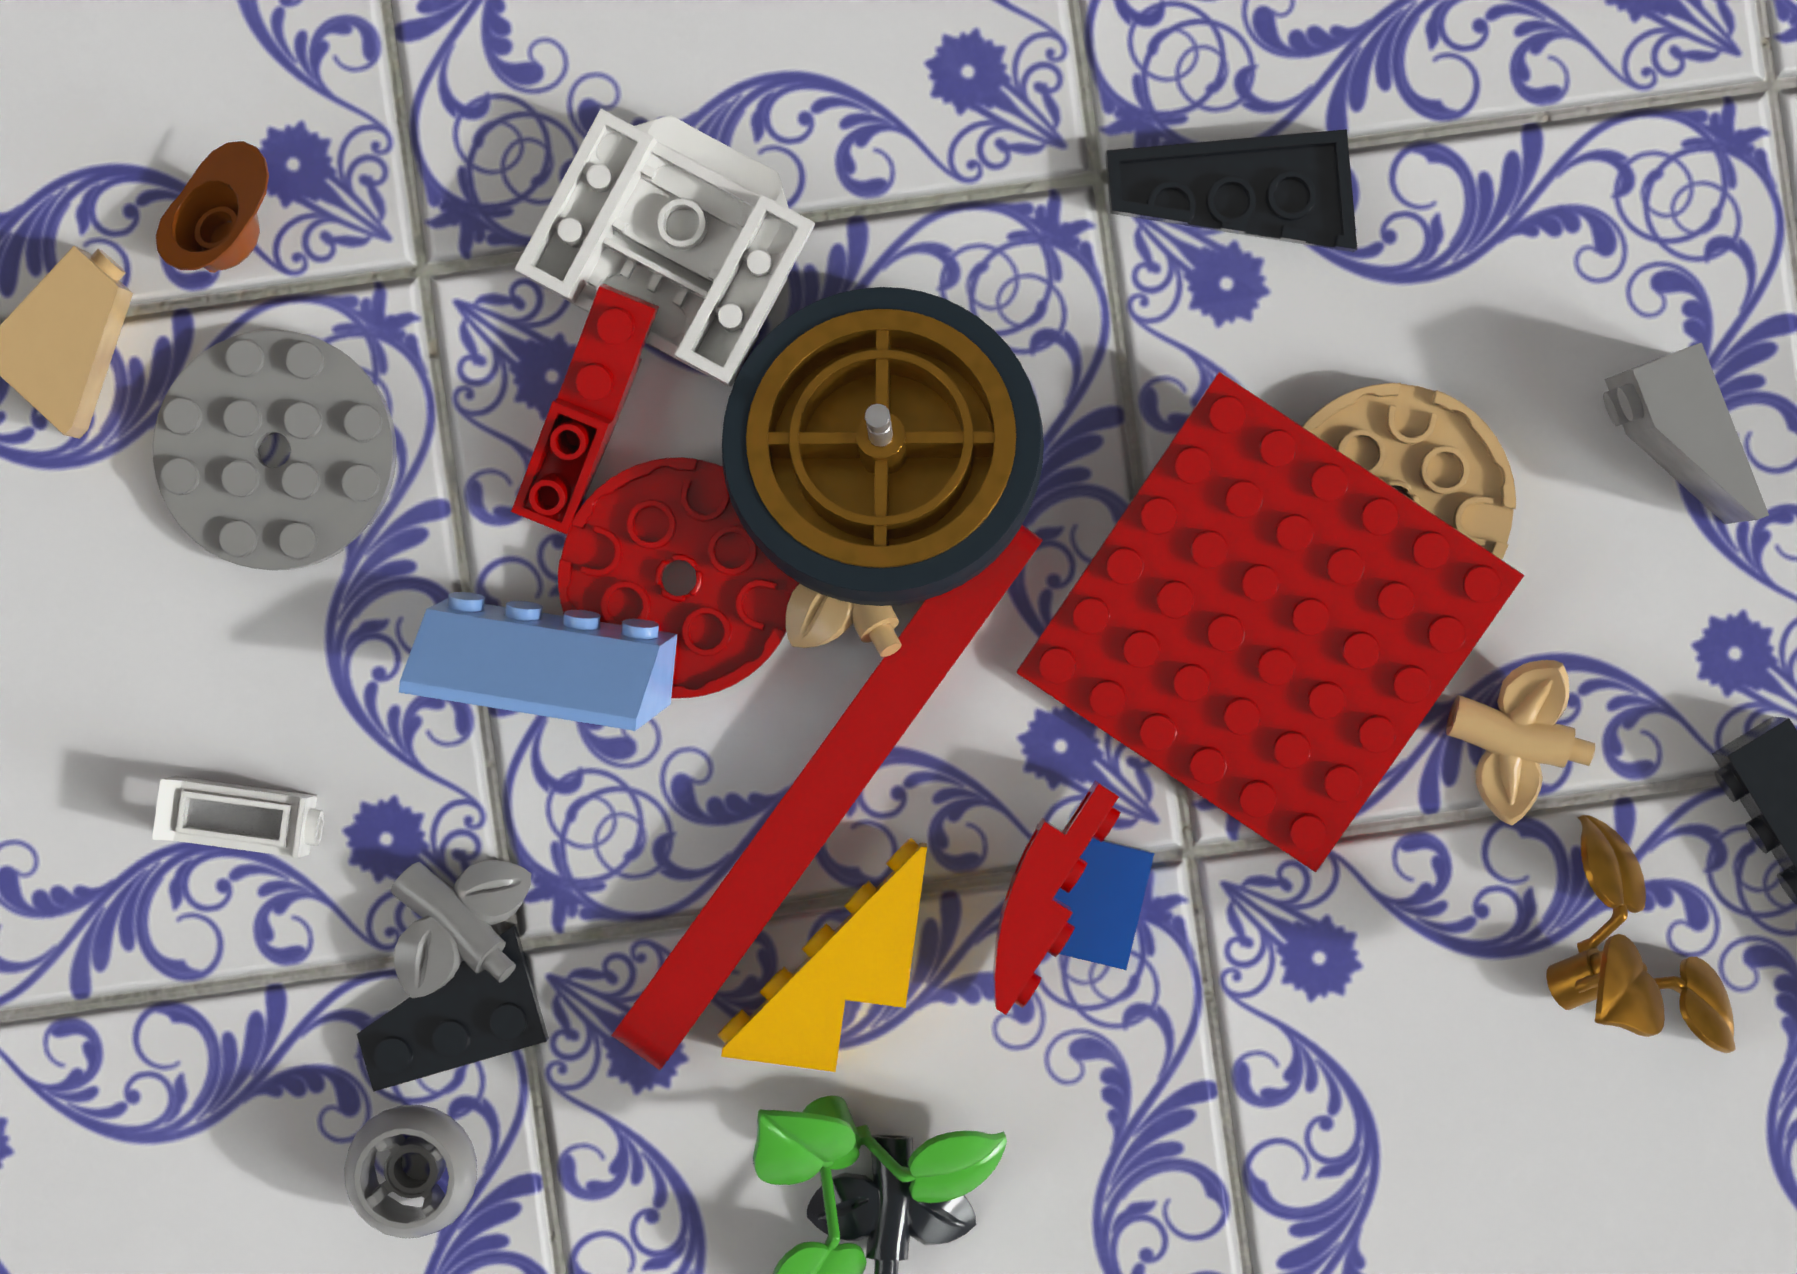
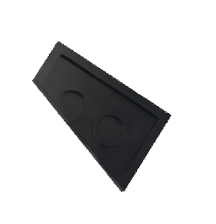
[357,924,549,1092]

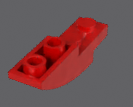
[511,283,659,535]
[993,781,1121,1015]

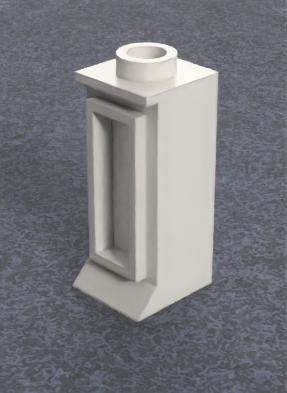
[152,776,324,858]

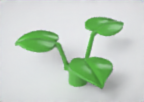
[753,1096,1007,1274]

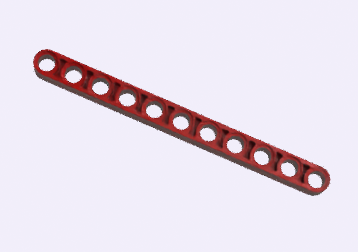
[611,524,1043,1071]

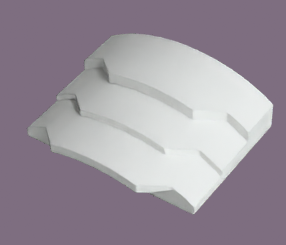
[514,109,815,387]

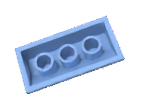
[399,592,677,731]

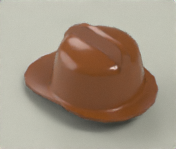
[156,141,269,273]

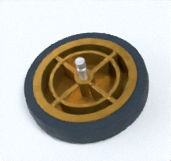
[722,287,1044,606]

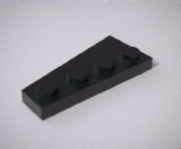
[1105,129,1357,252]

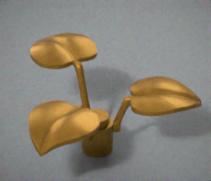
[1546,815,1736,1053]

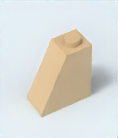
[0,246,133,439]

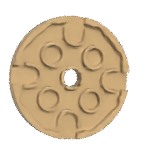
[1302,383,1516,559]

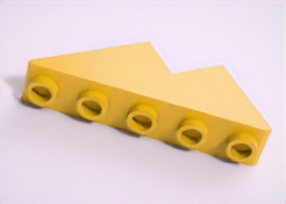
[717,838,927,1072]

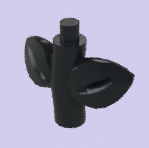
[807,1135,976,1274]

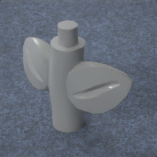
[391,860,531,998]

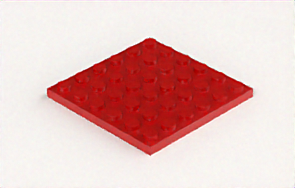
[1016,371,1524,872]

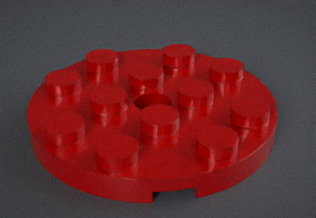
[558,457,800,698]

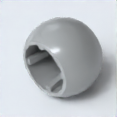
[344,1105,477,1238]

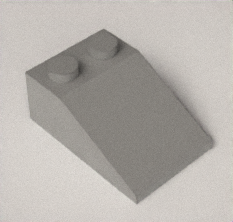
[1603,342,1769,524]

